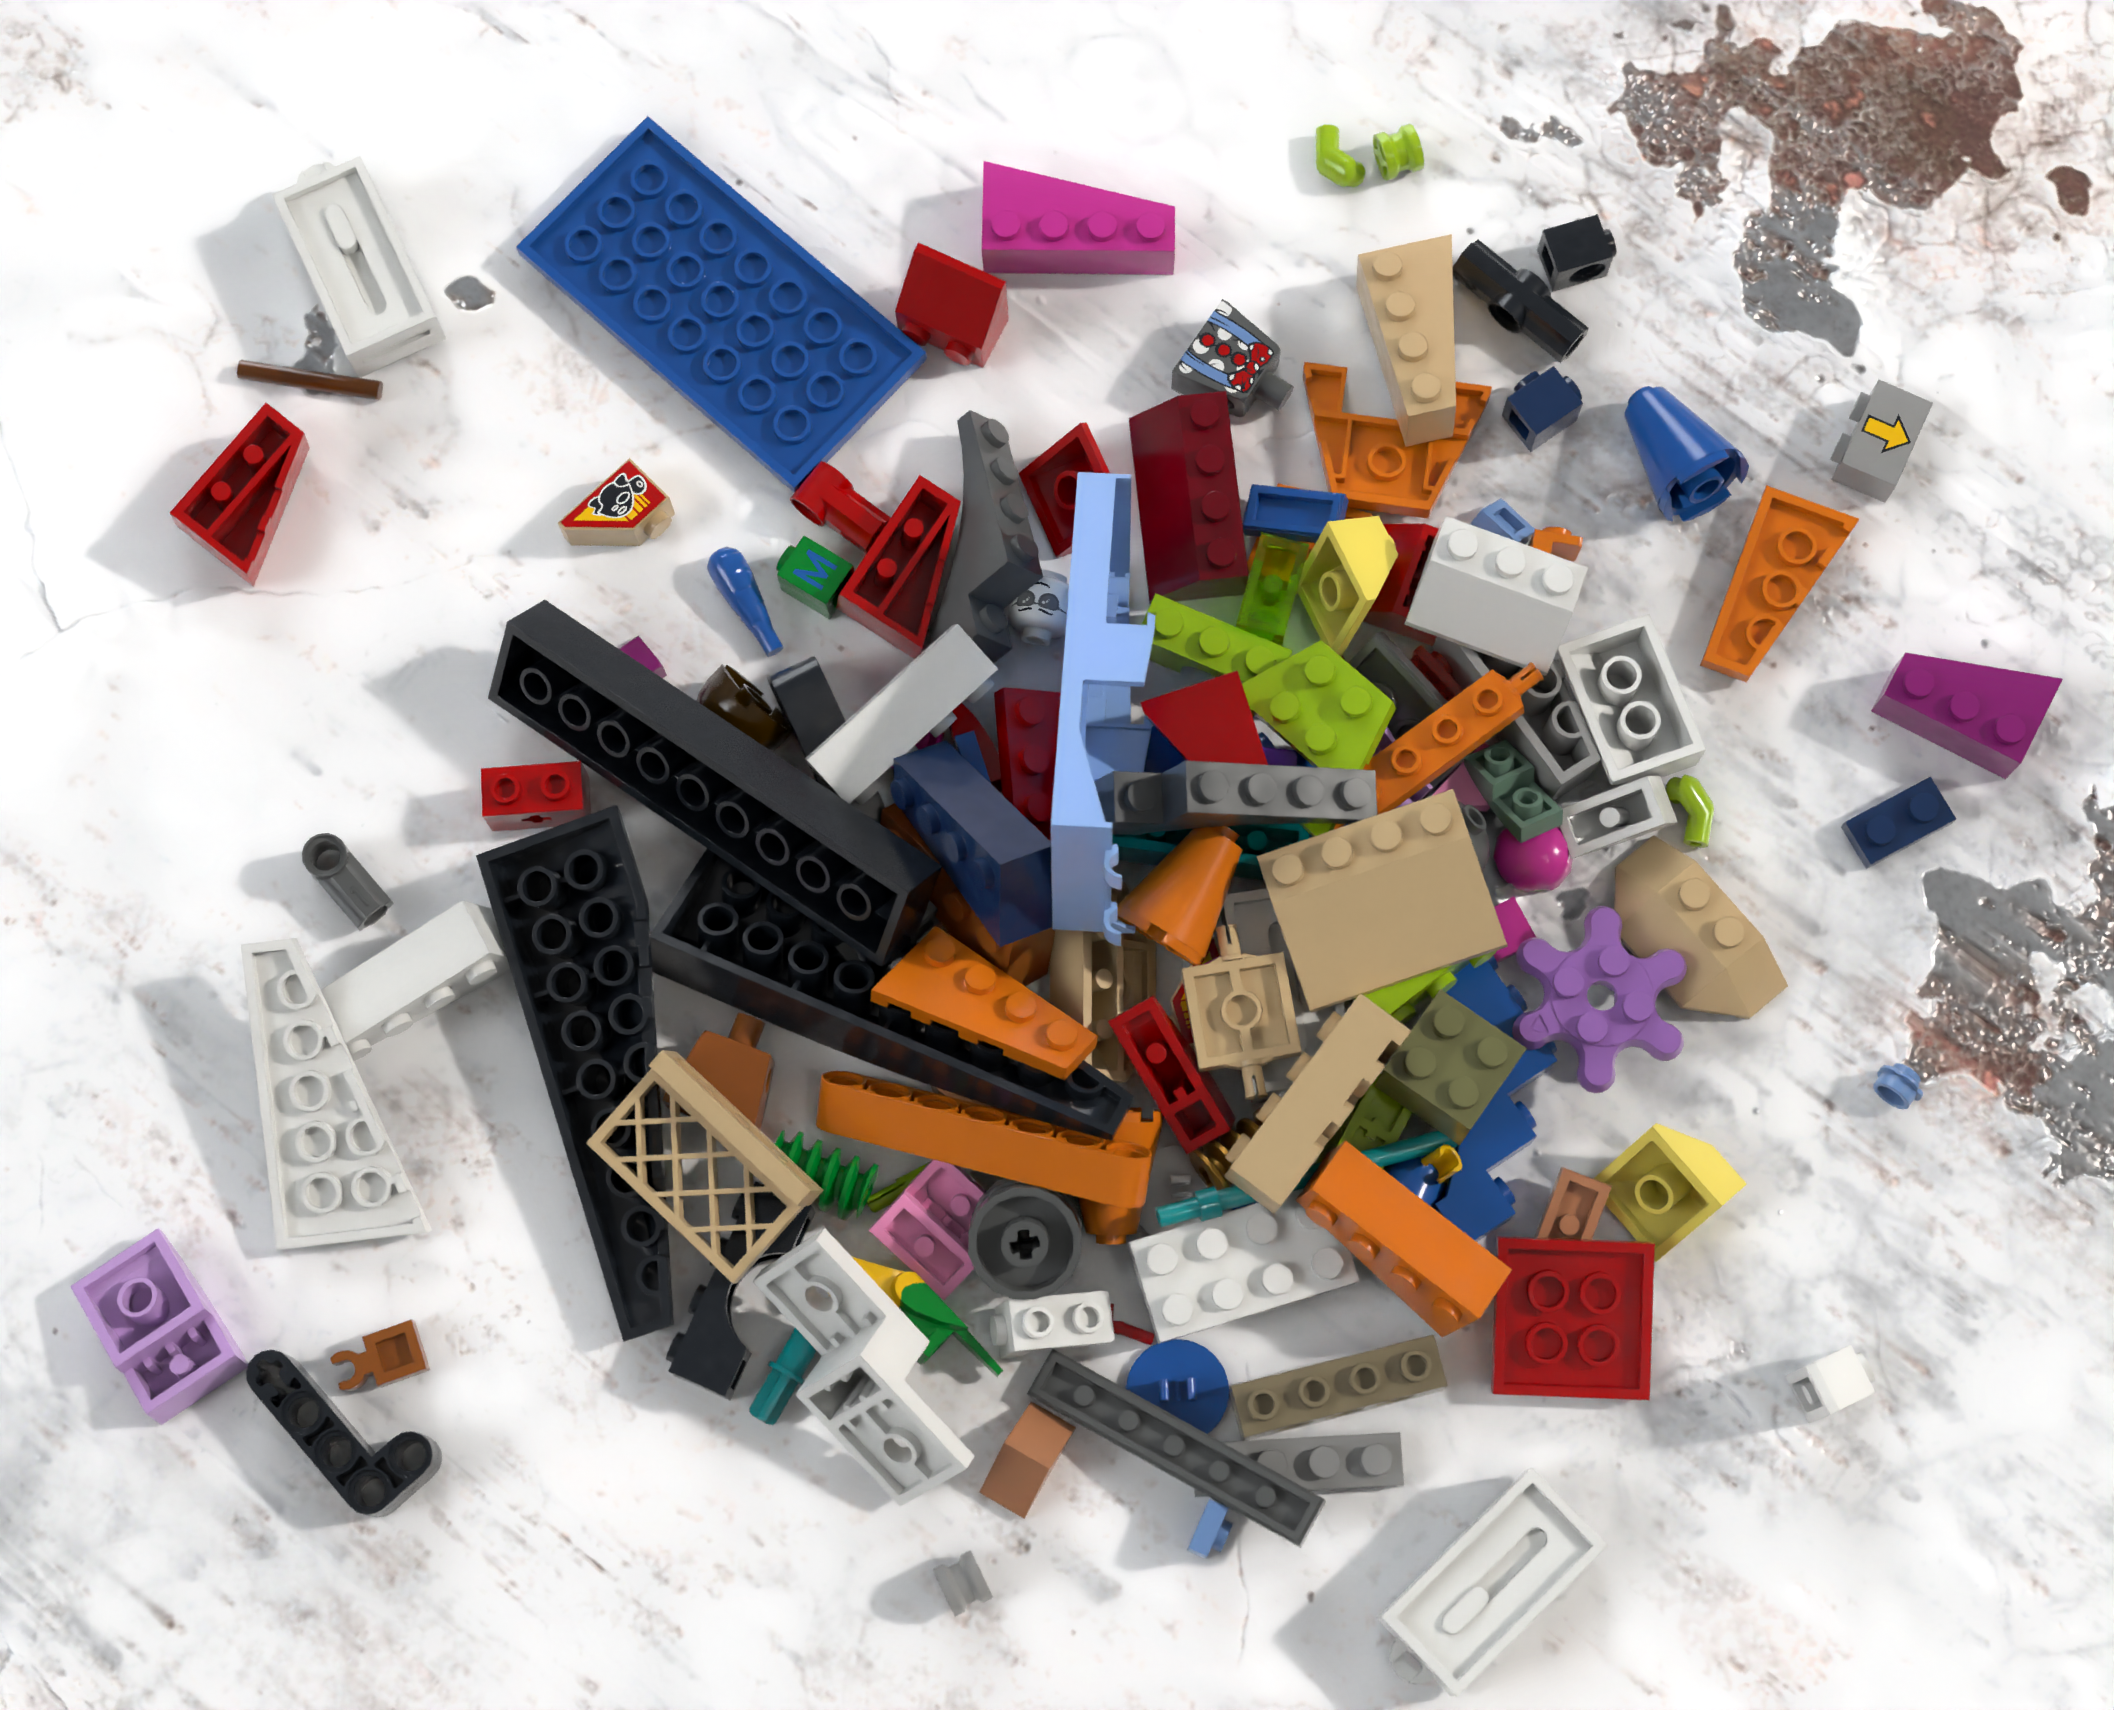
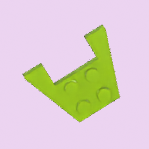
[1242,640,1396,837]

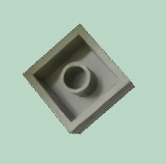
[1375,989,1527,1145]

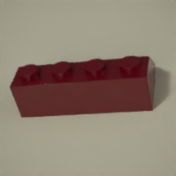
[1129,391,1249,604]

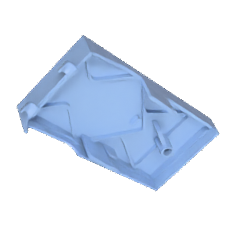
[1051,472,1155,946]

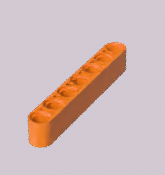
[816,1071,1152,1208]

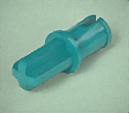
[749,1328,817,1426]

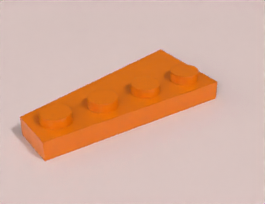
[1700,486,1859,683]
[871,926,1098,1080]

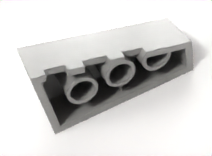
[1432,637,1601,801]

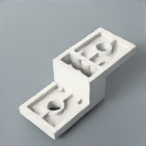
[752,1228,975,1506]

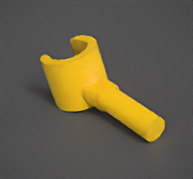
[1421,1144,1462,1184]

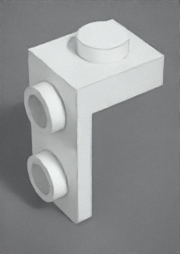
[989,1291,1115,1359]

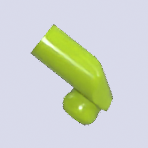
[1316,124,1366,188]
[1665,774,1714,848]

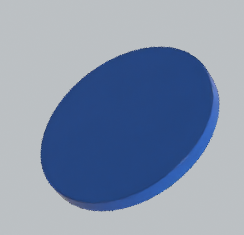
[1126,1339,1229,1434]

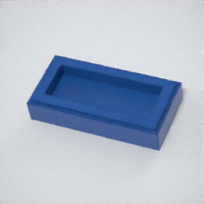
[1242,484,1349,543]

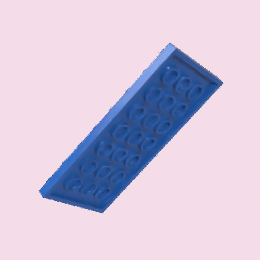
[516,116,927,493]

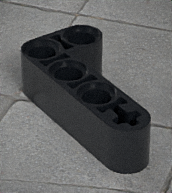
[767,656,886,824]
[246,1350,442,1517]

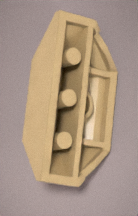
[1614,835,1788,1019]
[1050,882,1156,1084]

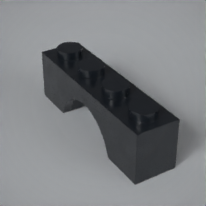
[666,1181,816,1401]

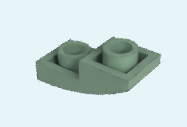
[1464,739,1563,843]

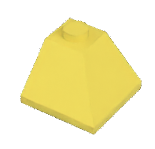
[1293,516,1398,657]
[1593,1123,1747,1262]

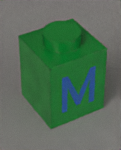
[776,535,854,620]

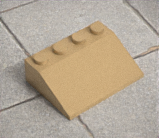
[1257,789,1508,1013]

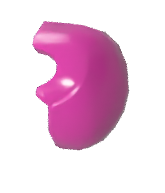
[1493,827,1573,892]

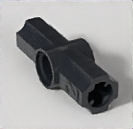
[1453,239,1589,363]

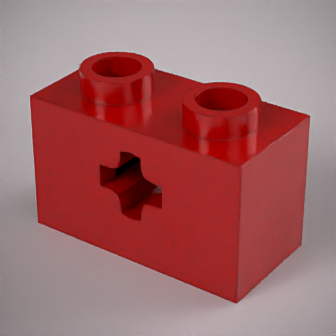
[481,761,591,831]

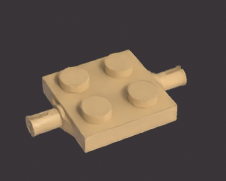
[1181,924,1302,1100]

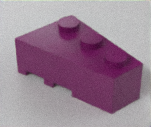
[1871,652,2063,779]

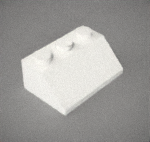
[1404,516,1588,676]
[1557,614,1706,785]

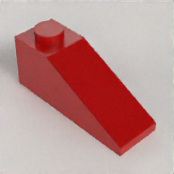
[1108,995,1236,1154]

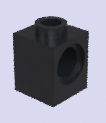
[1537,214,1616,292]

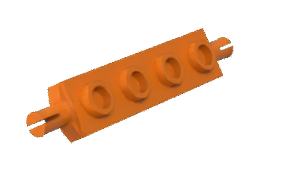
[1334,662,1544,829]

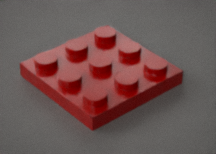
[1491,1236,1655,1400]

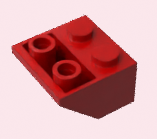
[1363,523,1439,646]

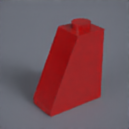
[1140,670,1268,765]

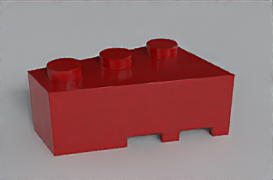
[170,403,310,587]
[836,475,961,659]

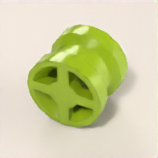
[1372,123,1425,181]

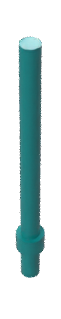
[1155,1130,1457,1227]

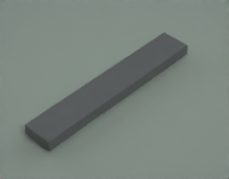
[1027,1349,1326,1548]

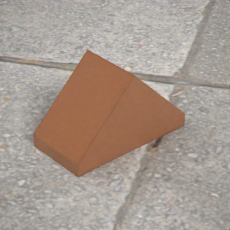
[979,1401,1076,1519]

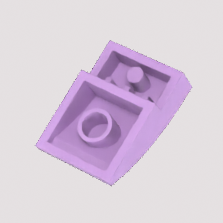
[70,1228,248,1425]

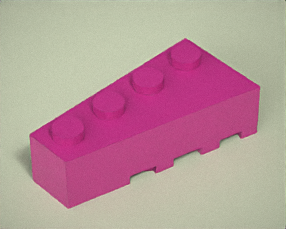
[982,161,1175,275]

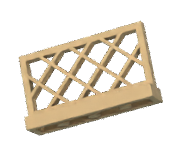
[586,1050,823,1284]

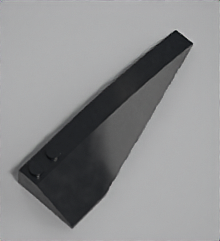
[476,805,674,1342]
[650,848,1134,1141]

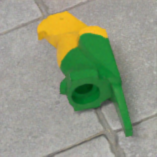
[827,1256,1003,1377]

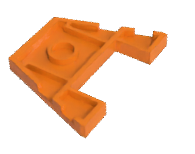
[1302,362,1492,518]

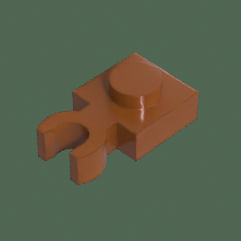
[330,1319,430,1392]

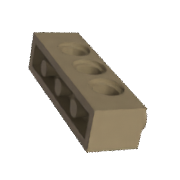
[1229,1335,1448,1441]

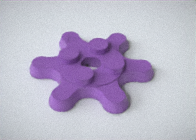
[1512,906,1687,1093]

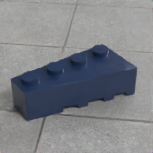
[890,740,1052,947]

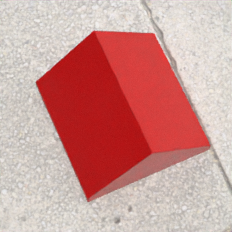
[1019,422,1110,557]

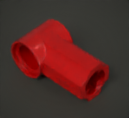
[790,461,891,554]

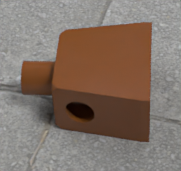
[662,1012,775,1131]

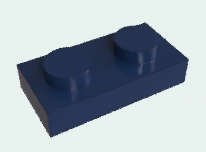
[1841,777,1956,869]

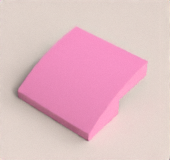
[869,1159,986,1300]

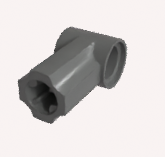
[302,833,394,931]

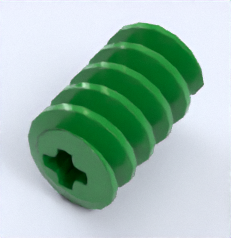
[775,1130,879,1220]

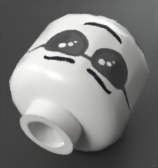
[1008,569,1069,646]

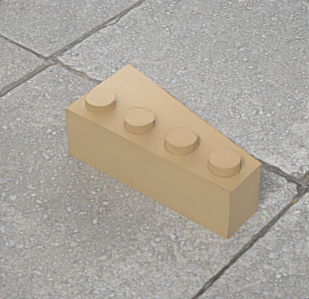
[1356,234,1456,447]
[1224,993,1411,1214]

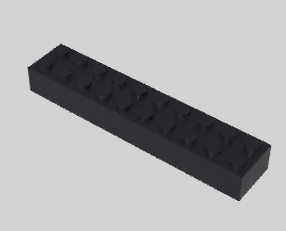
[488,600,942,967]

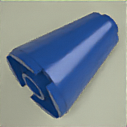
[1624,386,1749,522]

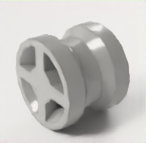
[933,1550,993,1617]

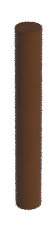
[237,360,383,400]

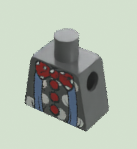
[1171,299,1294,417]

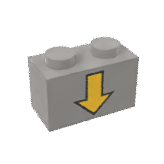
[1830,380,1933,503]

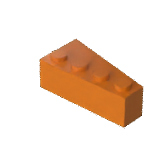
[1296,1140,1512,1337]

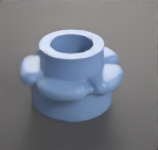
[1873,1063,1923,1109]

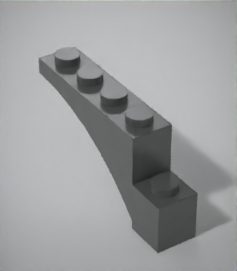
[928,410,1043,664]
[1094,761,1377,835]

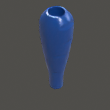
[707,547,784,657]

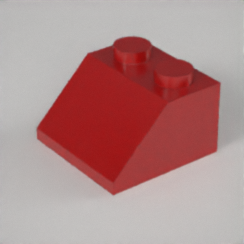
[895,242,1009,368]

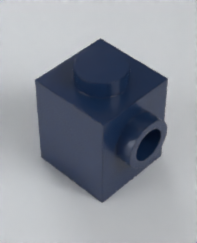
[1501,366,1583,452]

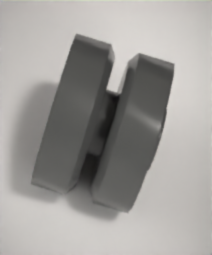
[968,1178,1082,1299]

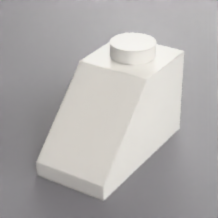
[1560,776,1678,858]
[1785,1345,1875,1423]

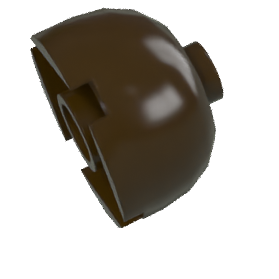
[697,664,793,752]

